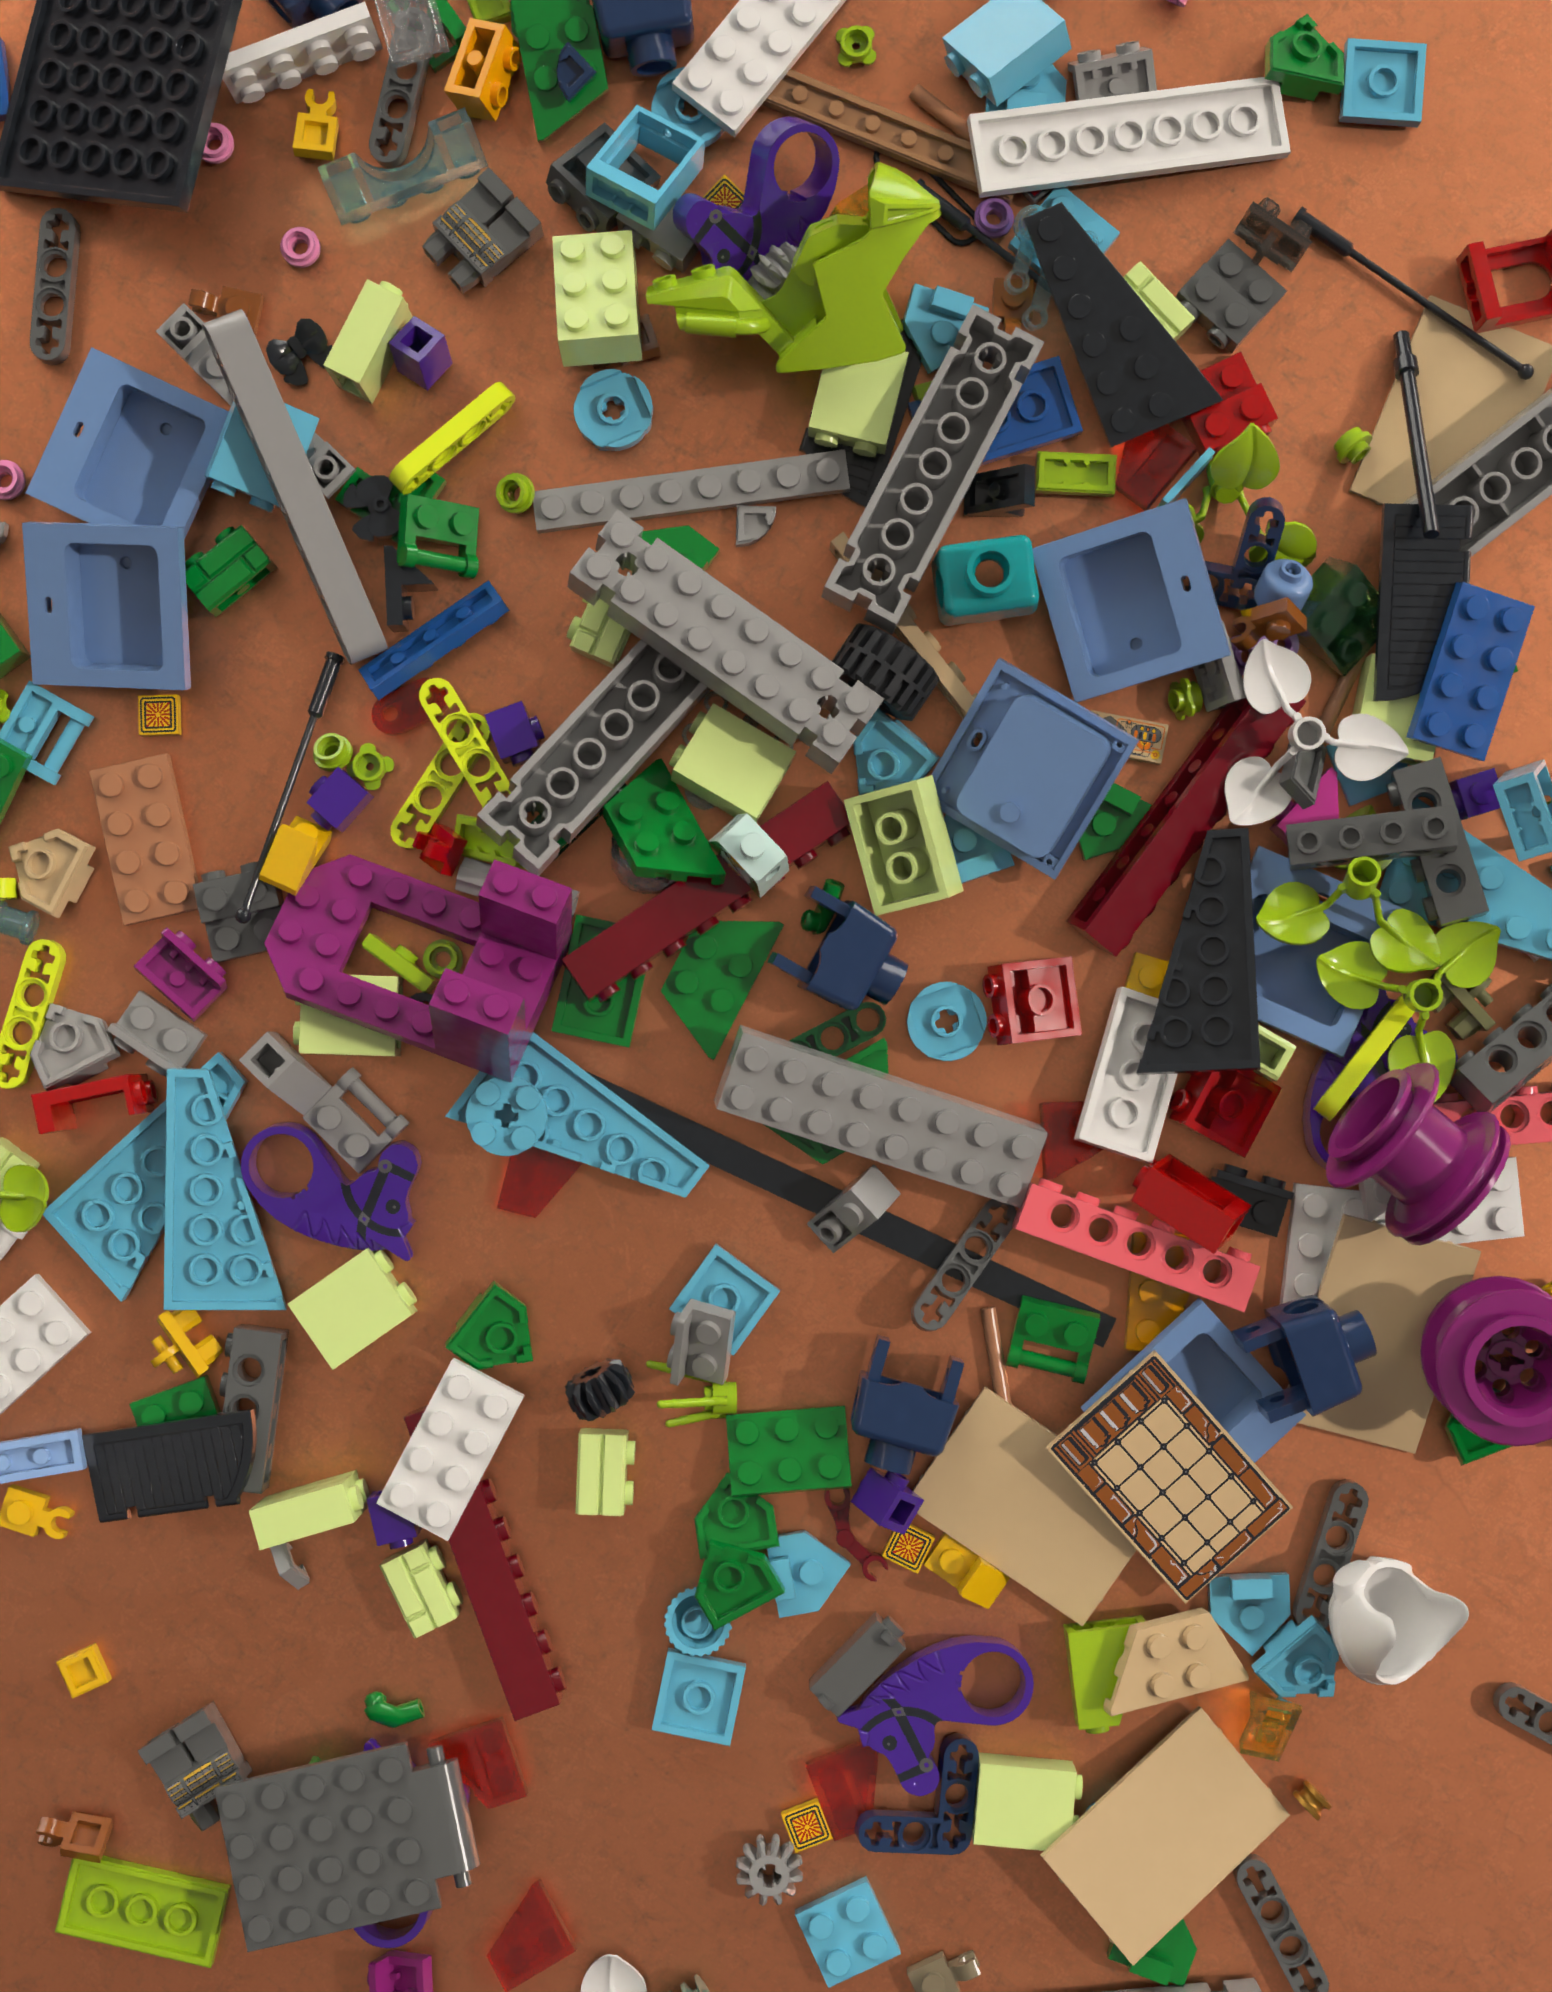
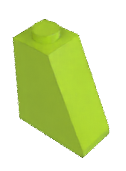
[1063,1615,1145,1734]

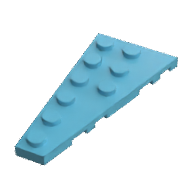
[1379,798,1552,961]
[445,1032,710,1198]
[43,1052,248,1302]
[163,1068,287,1310]

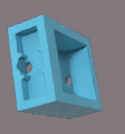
[585,105,705,231]
[1493,759,1552,862]

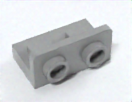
[1067,41,1157,101]
[1193,621,1246,712]
[107,990,208,1076]
[667,1299,736,1386]

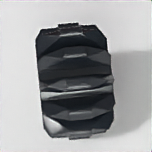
[565,1358,635,1421]

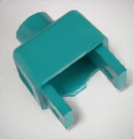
[931,535,1039,626]

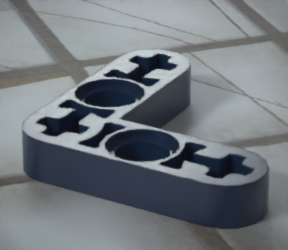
[1183,497,1285,610]
[854,1733,979,1855]

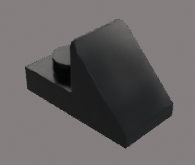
[964,464,1035,517]
[384,546,438,632]

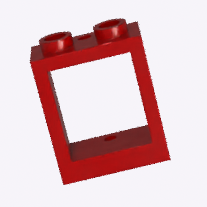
[1131,1154,1252,1254]

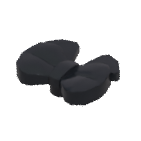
[266,319,333,386]
[343,475,400,542]

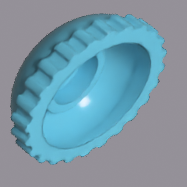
[664,1587,732,1657]

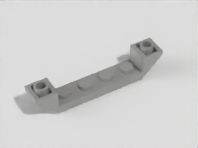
[156,303,356,499]

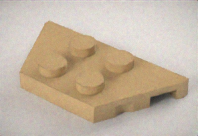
[1103,1607,1249,1716]

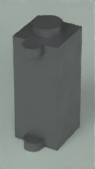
[809,1611,906,1717]

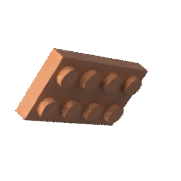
[89,753,199,926]

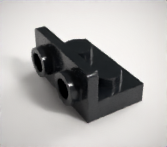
[1209,1163,1295,1237]

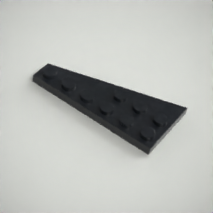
[1023,202,1223,448]
[1137,828,1261,1075]

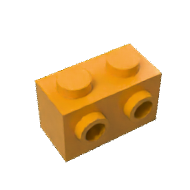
[444,18,521,122]

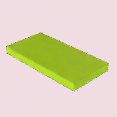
[55,1855,232,1968]

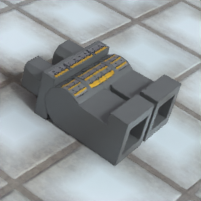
[422,167,544,293]
[138,1701,252,1831]

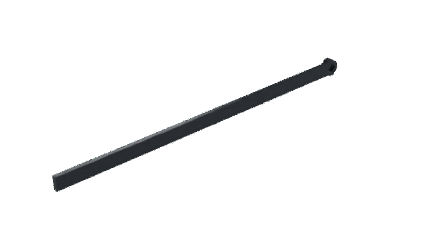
[409,992,1116,1347]

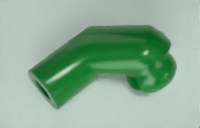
[800,879,845,935]
[364,1691,425,1728]

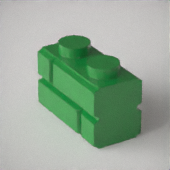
[185,525,278,617]

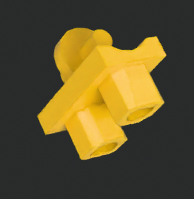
[150,1310,223,1378]

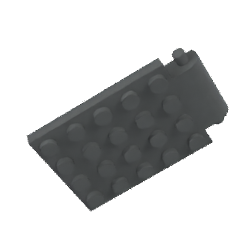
[214,1741,481,1952]

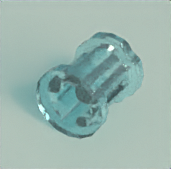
[0,900,40,945]

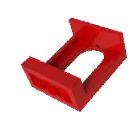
[1456,229,1552,333]
[31,1074,158,1134]

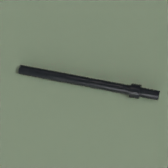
[1393,330,1440,539]

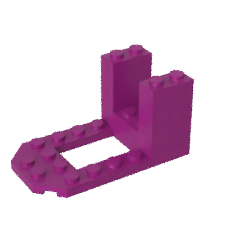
[264,854,572,1082]

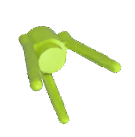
[646,1360,737,1428]

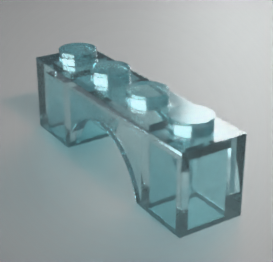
[318,107,488,225]

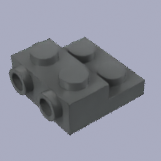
[546,122,661,233]
[1175,238,1287,353]
[193,862,284,963]

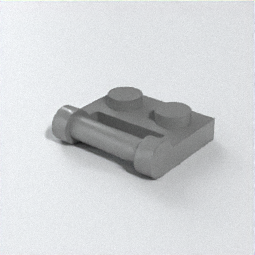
[303,1067,410,1174]

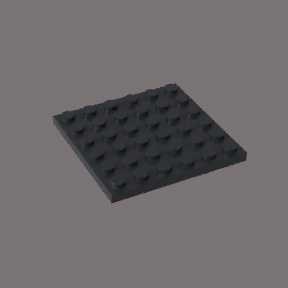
[0,0,243,213]

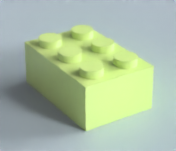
[552,230,643,367]
[844,775,964,916]

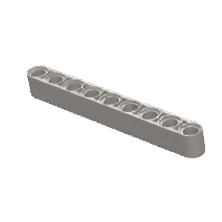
[202,309,388,665]

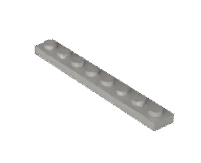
[533,449,850,534]

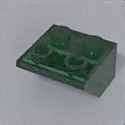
[1297,556,1378,677]

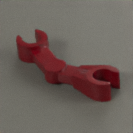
[824,1488,888,1582]

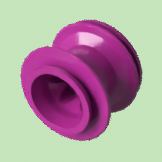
[1326,1062,1511,1246]
[1420,1276,1552,1446]

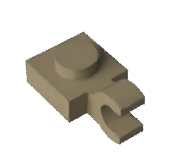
[907,1950,981,1992]

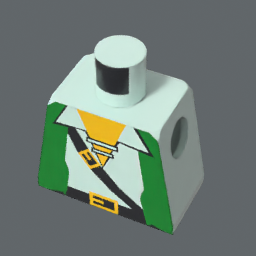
[708,813,789,898]

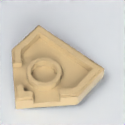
[8,828,96,918]

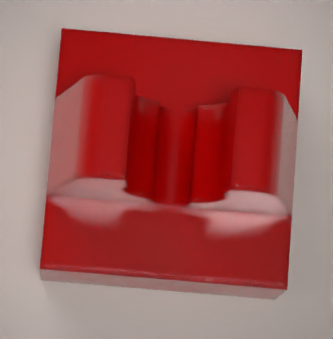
[412,822,468,877]

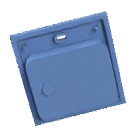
[26,347,229,539]
[1033,498,1231,703]
[22,522,191,690]
[931,658,1139,880]
[1250,846,1403,1058]
[1080,1298,1306,1463]

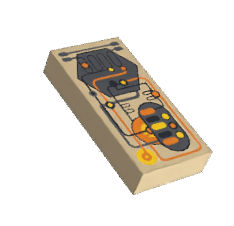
[1090,710,1169,765]

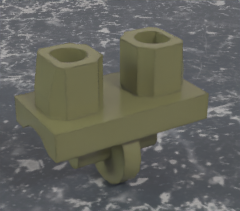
[1429,974,1496,1040]

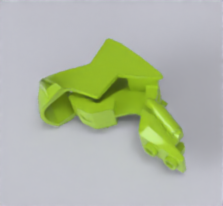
[645,162,941,373]

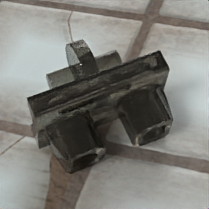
[1233,197,1313,272]

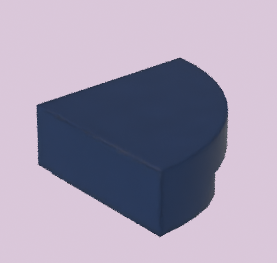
[557,42,597,103]

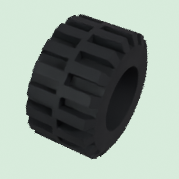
[832,623,940,721]

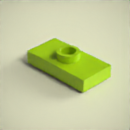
[1035,451,1117,497]
[455,814,525,869]
[361,933,439,993]

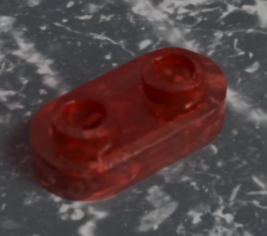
[371,678,448,736]

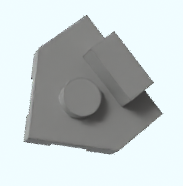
[30,1003,121,1091]

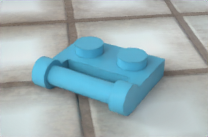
[0,680,94,786]

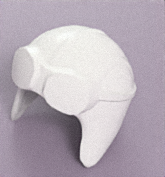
[1328,1556,1469,1685]

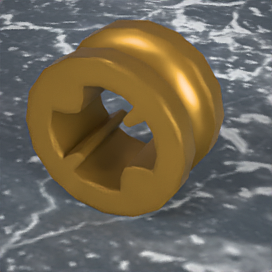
[1292,1779,1332,1821]

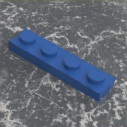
[358,580,510,700]

